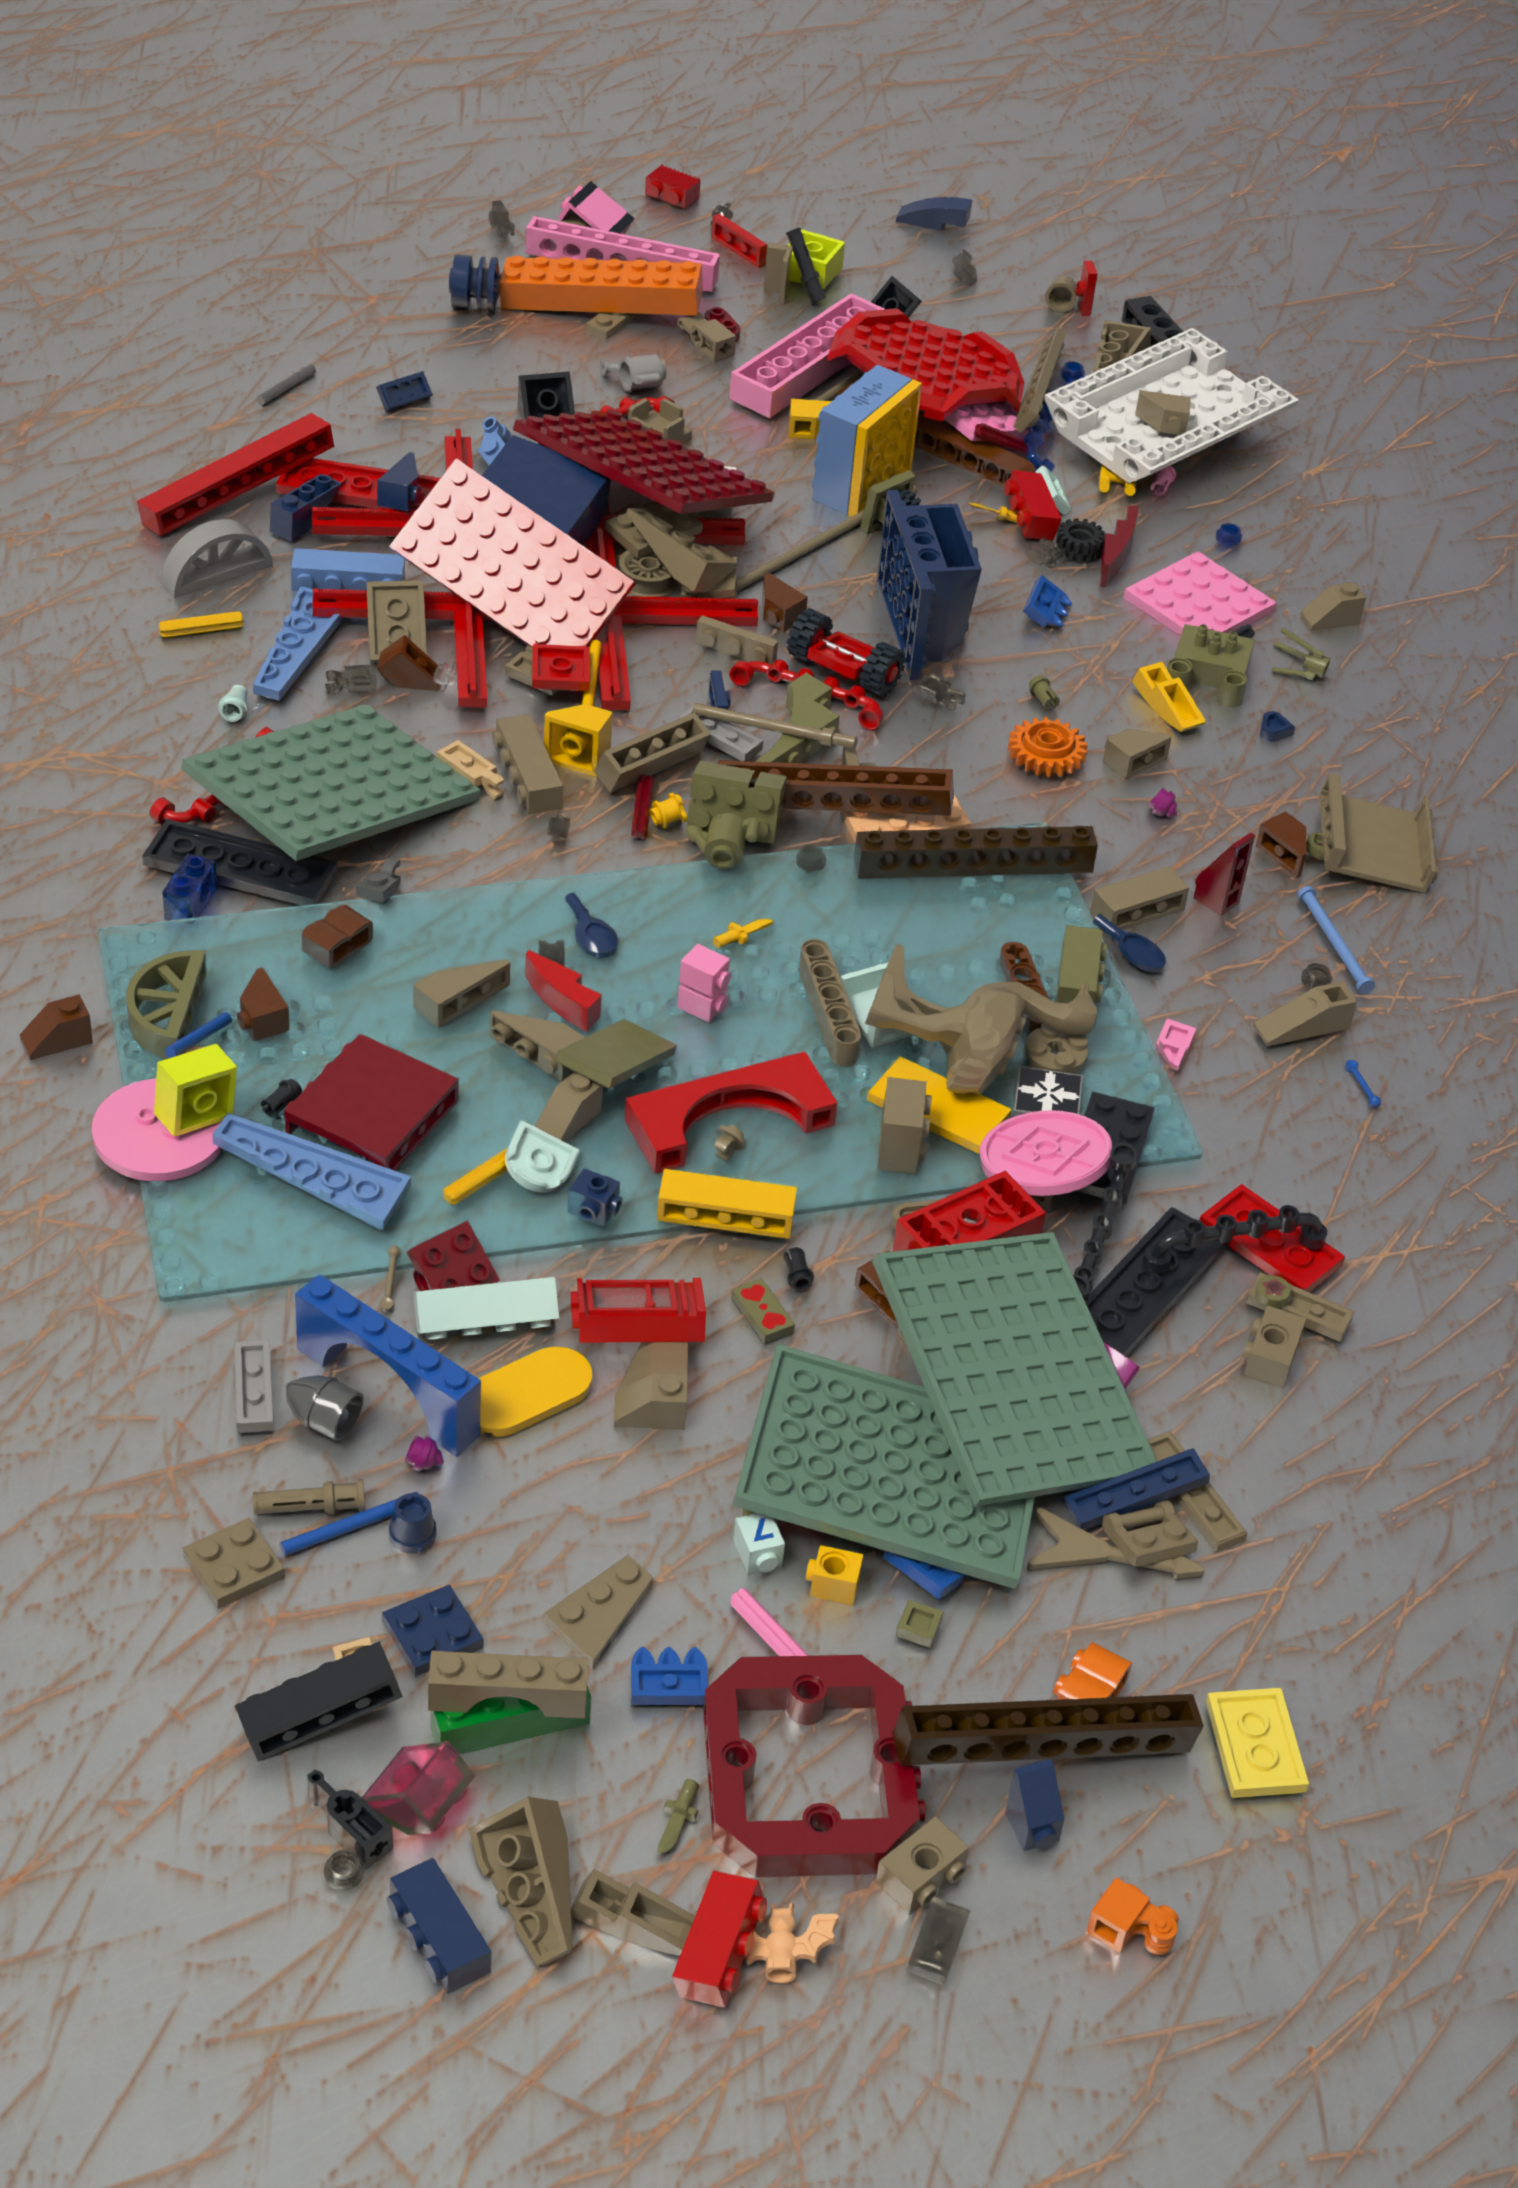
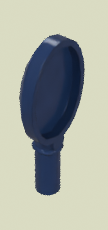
[565,893,618,958]
[1093,914,1166,973]

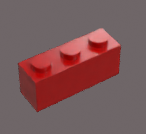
[1004,470,1062,541]
[672,1870,767,2008]

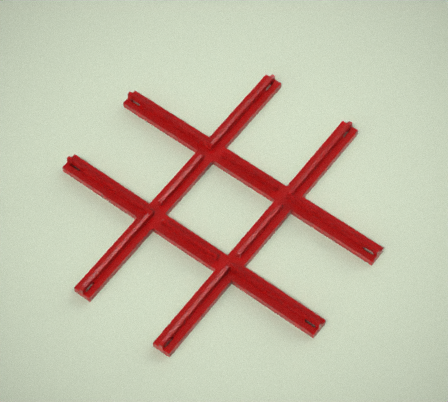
[312,429,759,710]

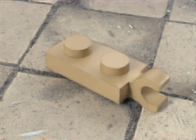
[436,740,504,799]

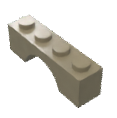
[428,1651,588,1719]

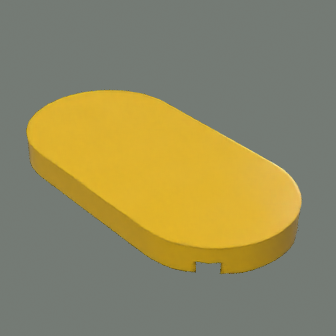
[478,1347,592,1437]

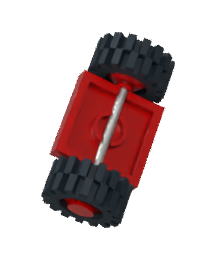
[787,608,906,697]

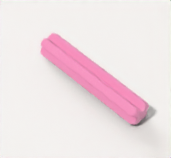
[730,1588,809,1656]

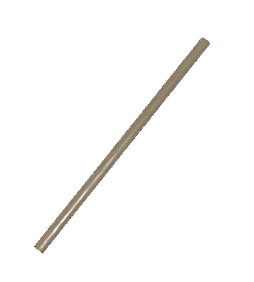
[737,484,917,592]

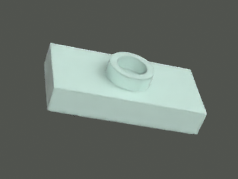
[1036,465,1071,515]

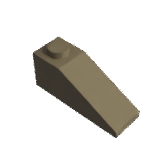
[413,959,511,1028]

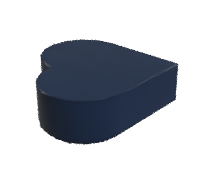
[1260,711,1295,742]

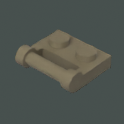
[1102,1500,1198,1567]

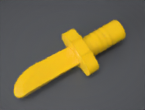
[968,502,1017,523]
[713,919,773,949]

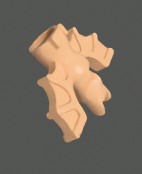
[745,1902,840,1984]

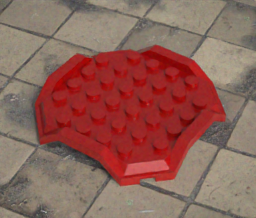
[827,308,1025,422]

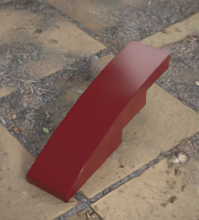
[1100,506,1138,587]

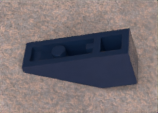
[377,452,421,511]

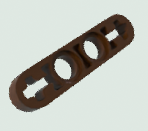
[999,942,1049,1032]

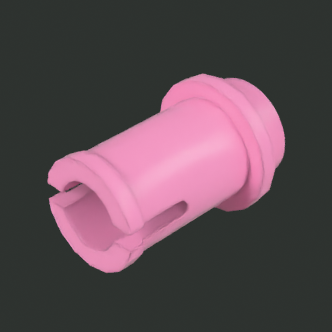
[1151,466,1176,496]

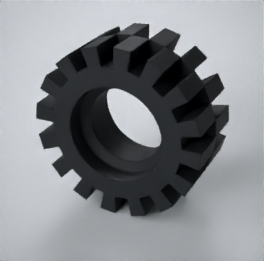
[1055,518,1105,564]

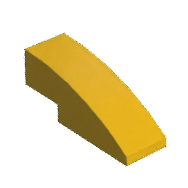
[1132,661,1206,732]

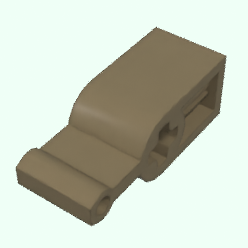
[677,312,736,362]

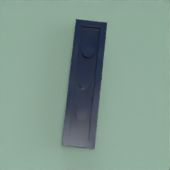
[1064,1448,1210,1530]

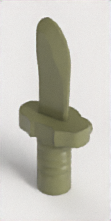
[657,1779,699,1853]

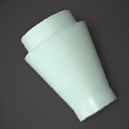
[218,685,248,722]

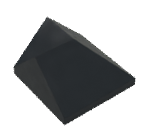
[871,276,922,318]
[517,371,575,419]

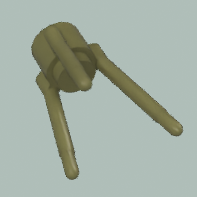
[1272,628,1331,681]

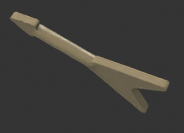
[1027,1508,1205,1579]

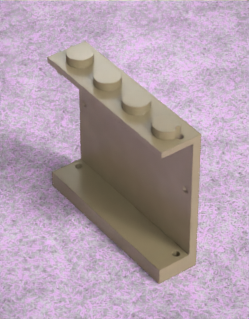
[1319,773,1439,893]

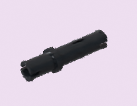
[786,227,826,304]

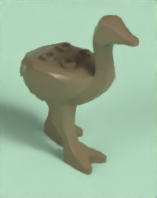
[865,943,1097,1095]

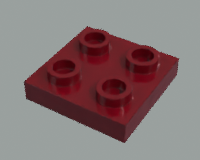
[406,1220,500,1291]

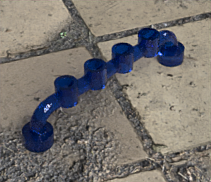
[1023,389,1057,472]

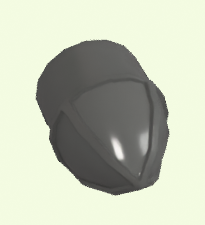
[286,1375,364,1441]

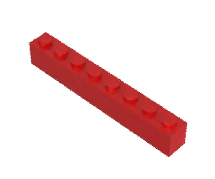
[137,413,335,536]

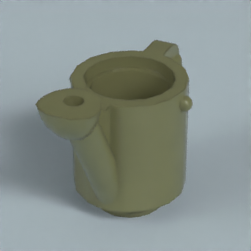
[686,813,760,869]

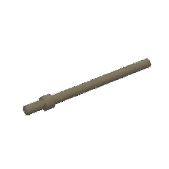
[693,703,858,749]

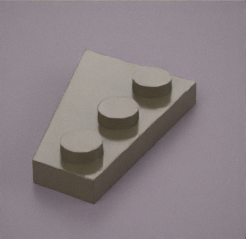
[544,1554,653,1669]

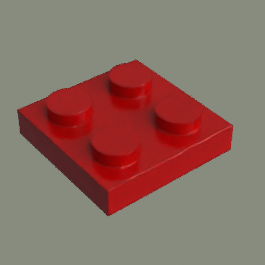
[532,644,590,691]

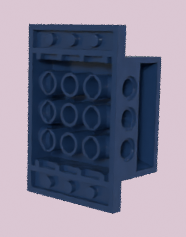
[877,490,982,680]

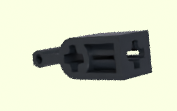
[307,1770,393,1870]

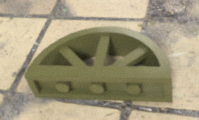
[126,950,207,1059]

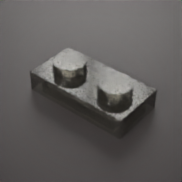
[907,1897,971,1985]

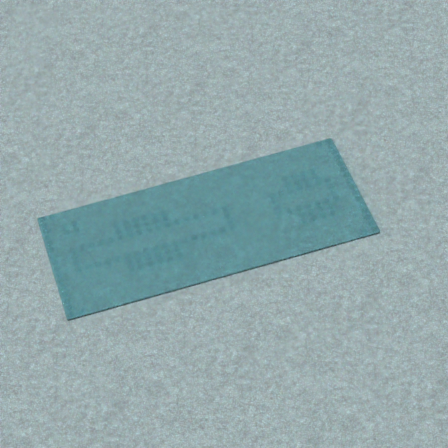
[98,822,1203,1302]

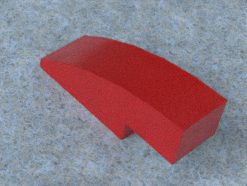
[525,950,602,1032]

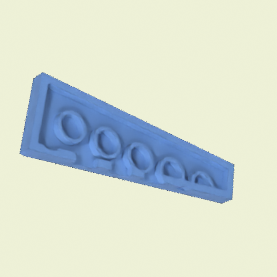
[253,586,345,701]

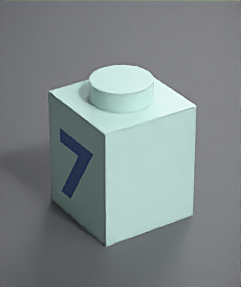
[733,1513,785,1575]

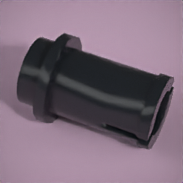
[260,1079,302,1118]
[783,1247,814,1291]

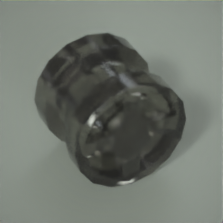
[538,940,565,966]

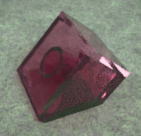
[362,1741,476,1835]

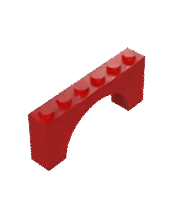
[625,1051,838,1174]

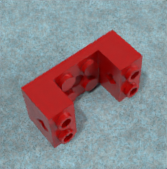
[892,1170,1046,1252]

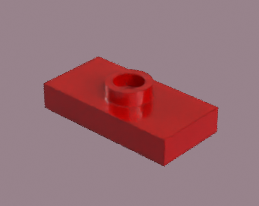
[1076,261,1098,316]

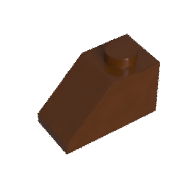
[762,572,808,632]
[377,635,445,691]
[1256,811,1307,878]
[237,967,290,1042]
[19,994,93,1060]

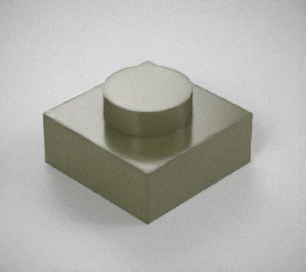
[895,1599,944,1648]

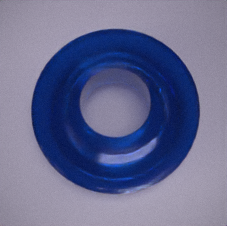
[1060,361,1085,383]
[1215,523,1242,547]

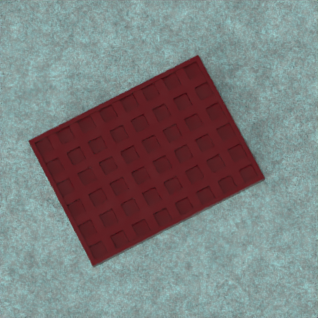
[513,409,775,514]

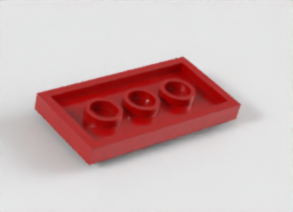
[1199,1184,1345,1292]

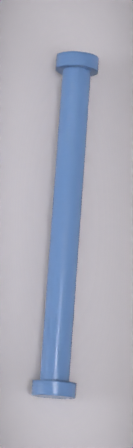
[1297,886,1375,994]

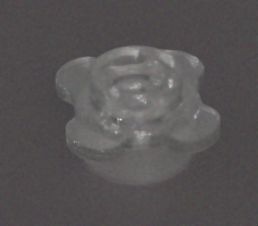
[434,659,458,692]

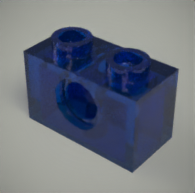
[162,854,218,927]

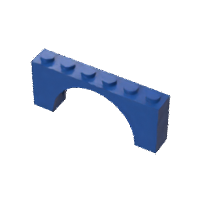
[295,1274,481,1457]

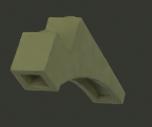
[755,673,840,763]

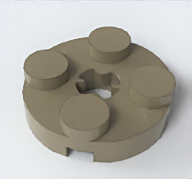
[1024,1023,1088,1075]

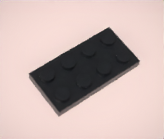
[1076,1091,1155,1204]

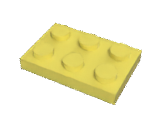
[1206,1688,1309,1798]

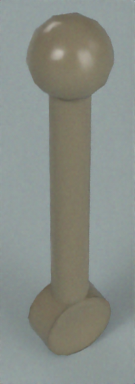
[380,1245,401,1312]

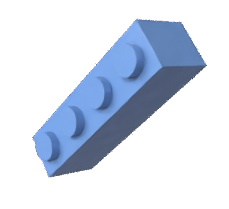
[291,548,405,591]

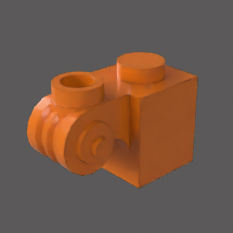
[1086,1877,1179,1955]

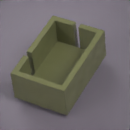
[686,761,787,844]

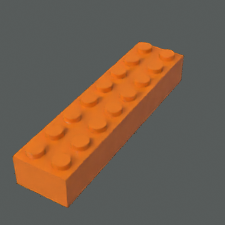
[499,256,703,315]

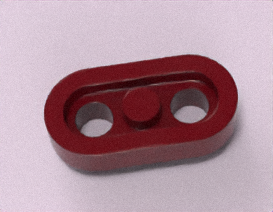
[705,307,741,342]

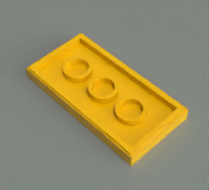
[867,1056,1012,1154]

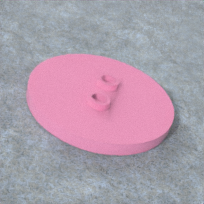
[92,1079,223,1181]
[980,1110,1112,1196]

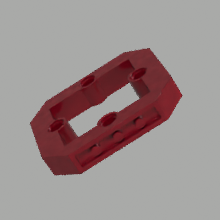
[703,1655,925,1878]

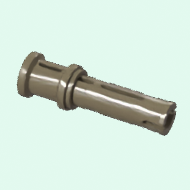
[253,1478,366,1516]

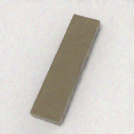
[1147,1431,1248,1553]

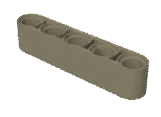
[799,939,861,1067]

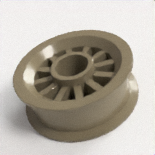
[619,550,678,597]

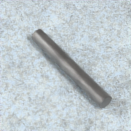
[257,364,316,405]

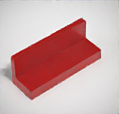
[711,213,767,269]

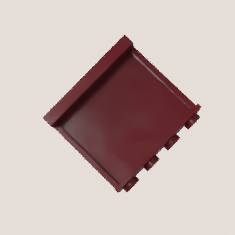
[283,1034,459,1171]

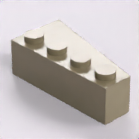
[1094,320,1151,372]

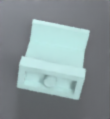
[840,963,915,1048]

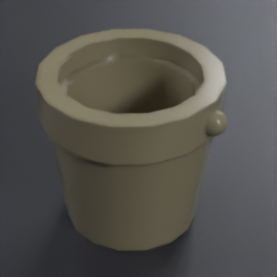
[1045,275,1077,313]

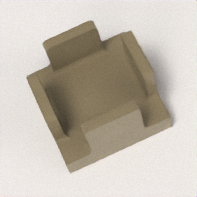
[628,398,692,445]

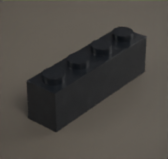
[235,1641,403,1761]

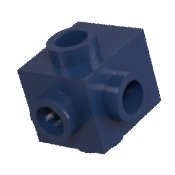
[568,1168,623,1227]

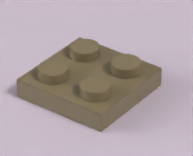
[183,1517,285,1608]

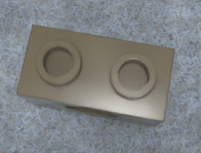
[1241,1305,1306,1388]
[876,1816,969,1914]

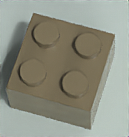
[877,1077,932,1174]

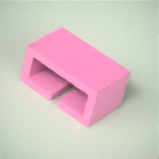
[677,944,731,1022]

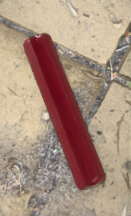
[974,423,1038,459]
[631,774,654,840]

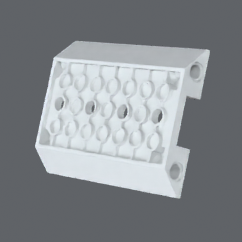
[1045,328,1299,483]

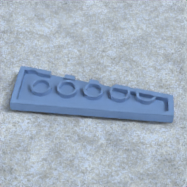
[213,1113,411,1230]

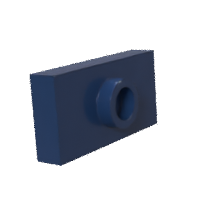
[376,371,433,412]
[708,670,731,710]

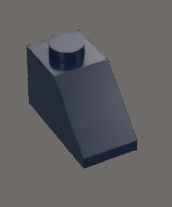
[1005,1759,1064,1851]

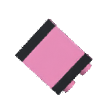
[558,181,635,253]

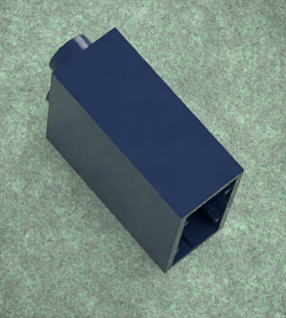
[482,435,611,546]

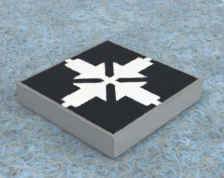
[1013,1066,1083,1117]

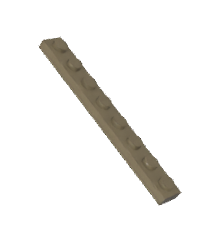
[1013,327,1066,433]

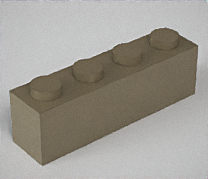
[594,712,711,793]
[492,714,563,814]

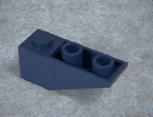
[270,474,342,542]

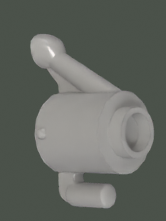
[600,354,667,393]

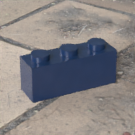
[386,1858,492,1994]

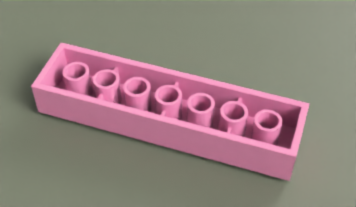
[729,293,885,418]

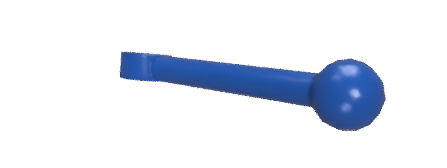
[1345,1060,1381,1108]

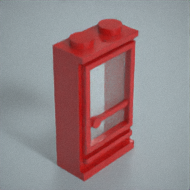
[570,1278,706,1343]

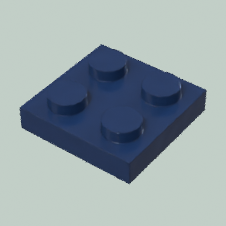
[382,1584,484,1677]

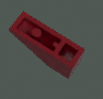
[1193,832,1255,916]

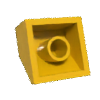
[544,704,613,778]

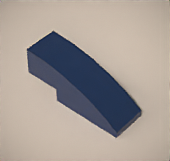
[896,197,972,231]

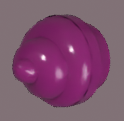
[1147,788,1177,817]
[405,1435,444,1472]

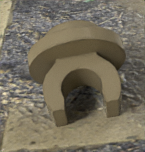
[714,1125,746,1162]

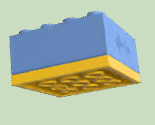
[812,365,922,517]

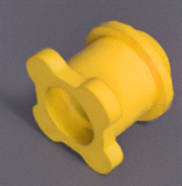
[649,792,688,829]

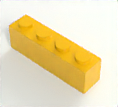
[657,1169,797,1239]

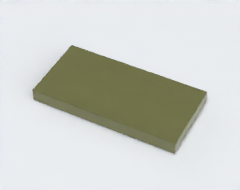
[555,1019,677,1089]

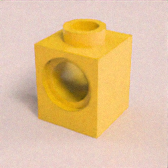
[805,1545,863,1606]

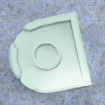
[505,1120,580,1193]

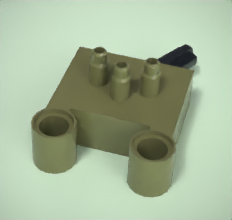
[1167,624,1255,707]

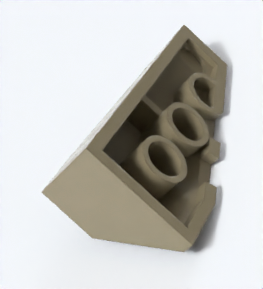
[626,508,738,594]
[614,1342,688,1430]
[469,1797,573,1966]

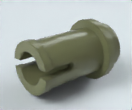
[1029,676,1060,711]

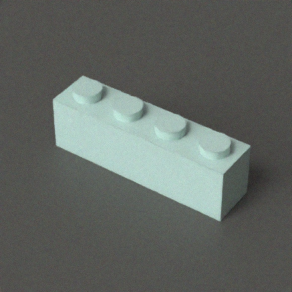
[413,1277,559,1340]

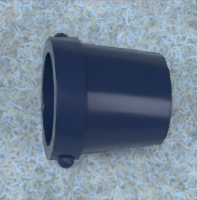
[389,1493,437,1554]

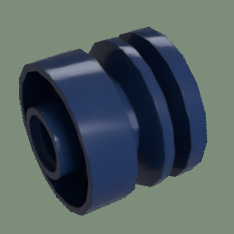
[449,254,501,311]

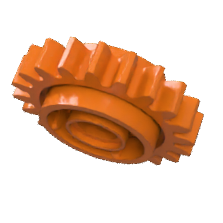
[1007,717,1088,777]

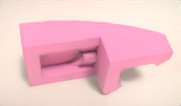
[1156,1019,1197,1071]

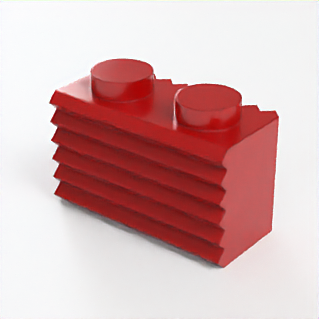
[645,164,701,210]

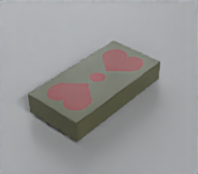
[731,1278,795,1344]

